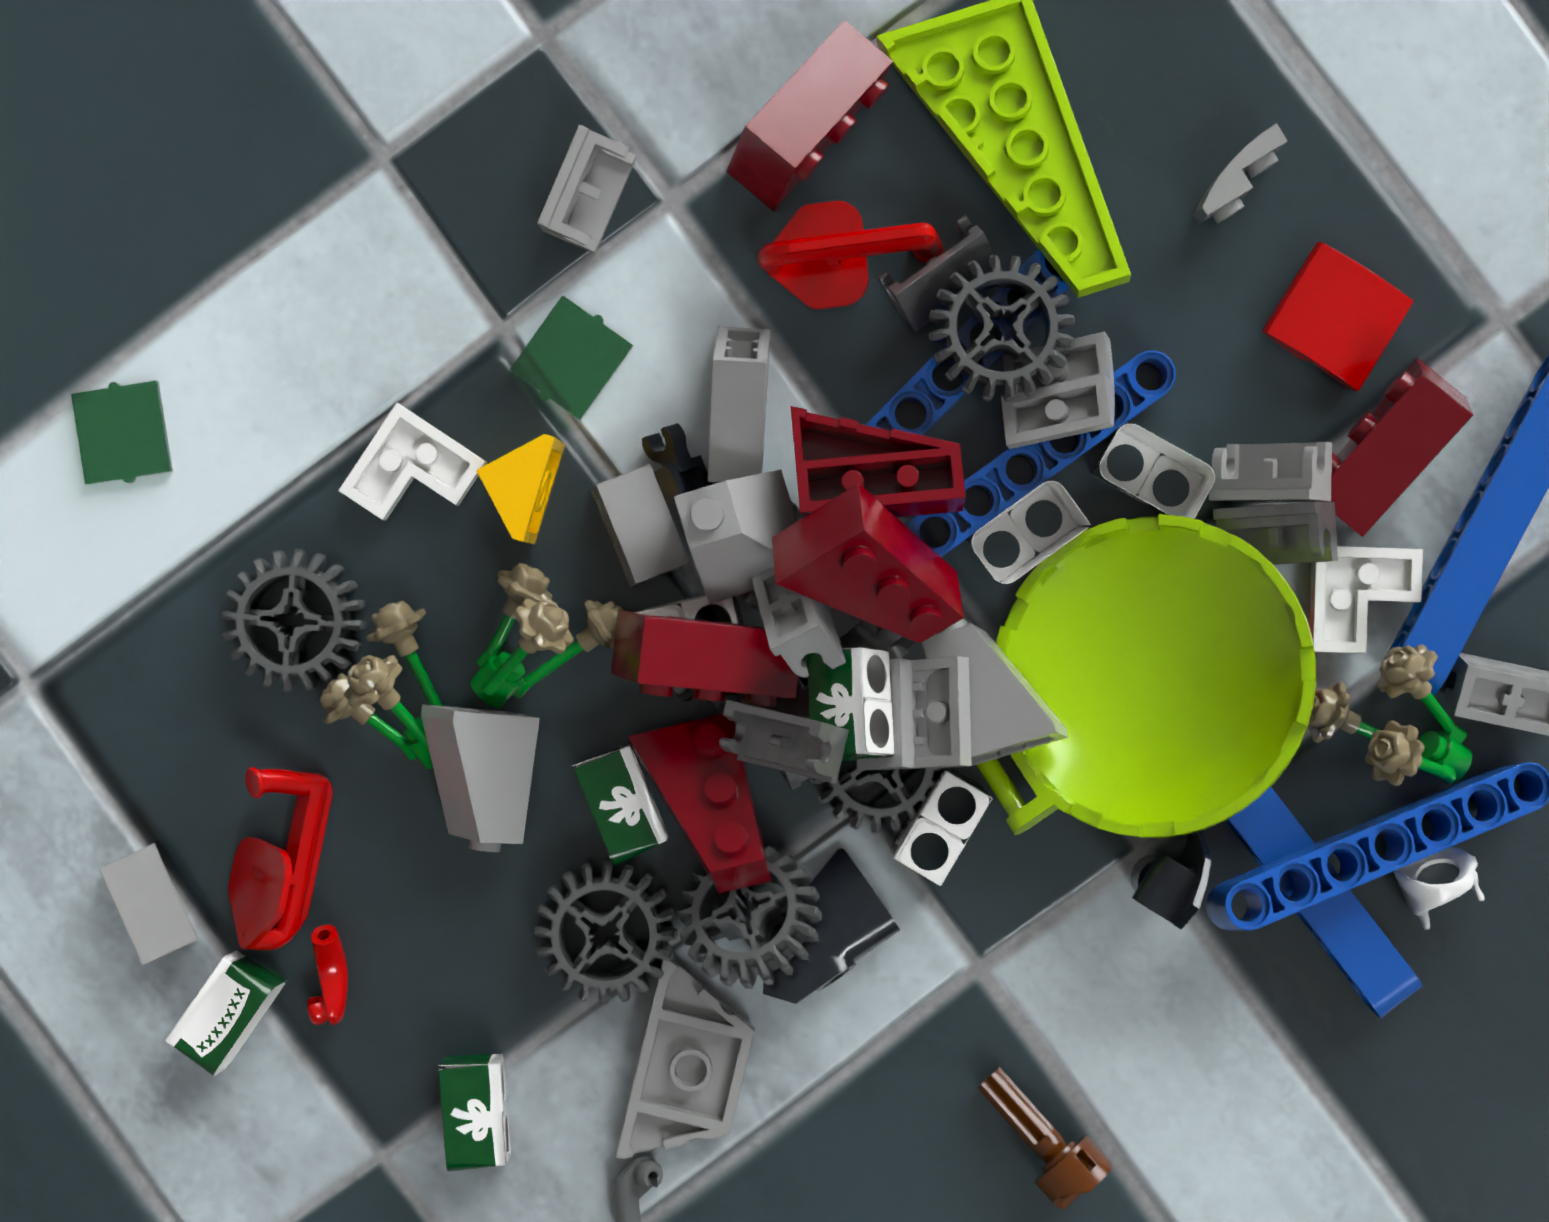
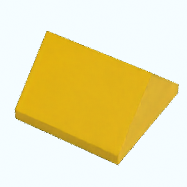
[476,434,565,544]

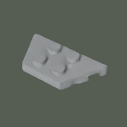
[616,958,755,1159]

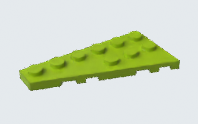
[876,0,1131,298]

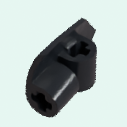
[1131,830,1211,930]
[763,848,900,1004]

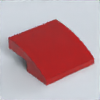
[1262,242,1414,391]

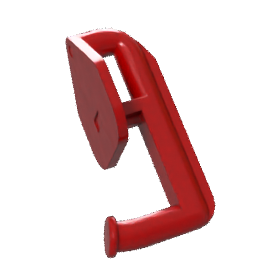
[757,201,943,310]
[228,767,333,950]

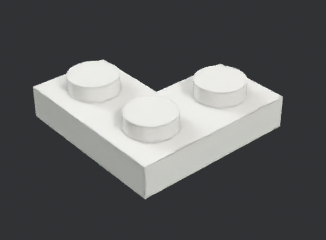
[339,403,487,521]
[1309,546,1423,653]

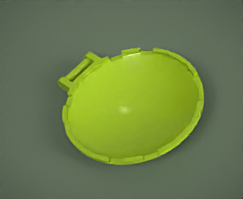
[976,514,1316,838]

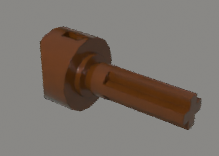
[977,1067,1113,1210]

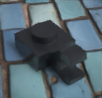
[642,423,713,521]

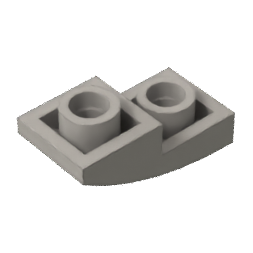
[1193,123,1287,224]

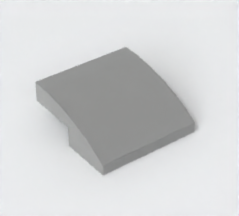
[1001,331,1115,449]
[857,656,972,770]

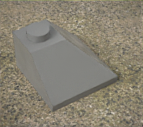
[674,469,797,604]

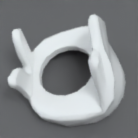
[1393,846,1485,930]

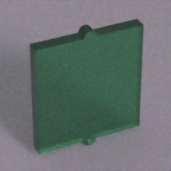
[510,295,634,421]
[71,380,173,485]

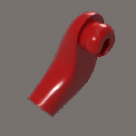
[307,924,348,1026]

